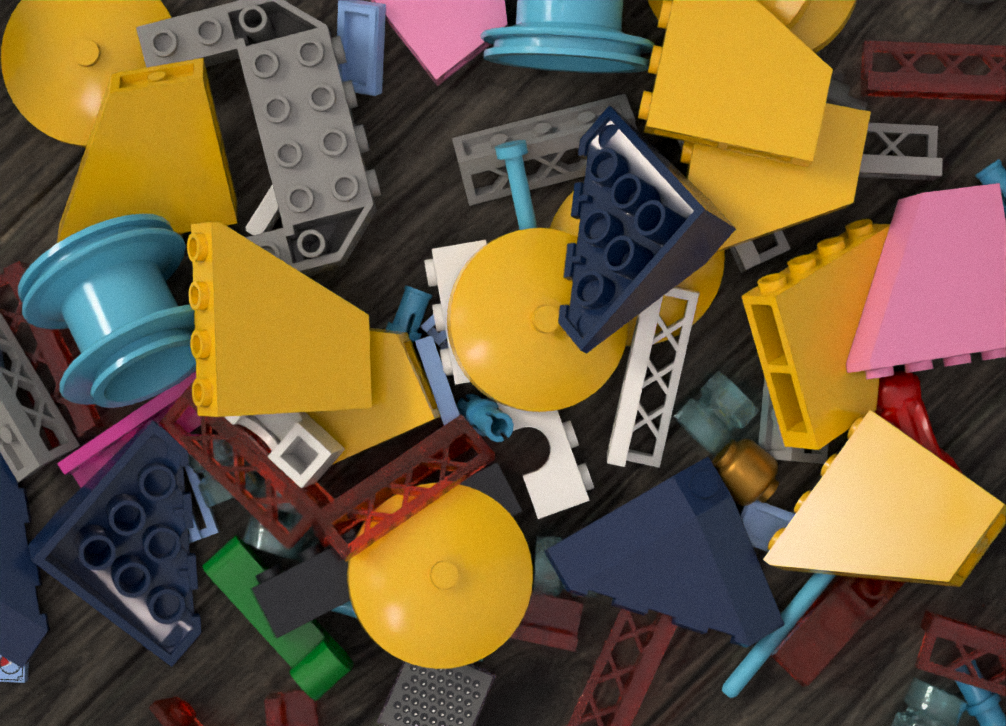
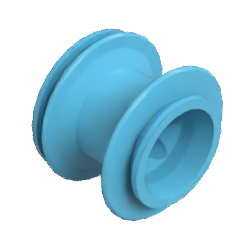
[480,0,655,73]
[18,214,196,408]

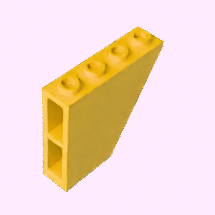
[638,0,833,167]
[57,58,238,243]
[680,103,871,253]
[742,219,890,450]
[187,222,372,417]
[272,328,441,484]
[763,410,1006,587]

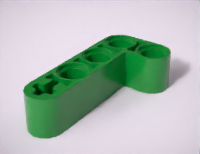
[202,535,354,701]

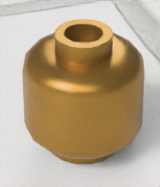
[712,439,779,506]

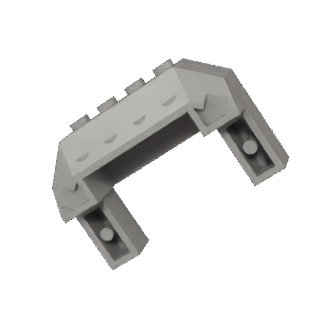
[136,0,381,277]

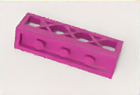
[57,371,215,488]

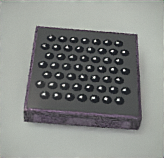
[377,661,496,726]

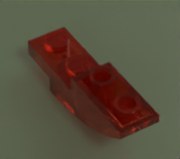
[771,576,906,687]

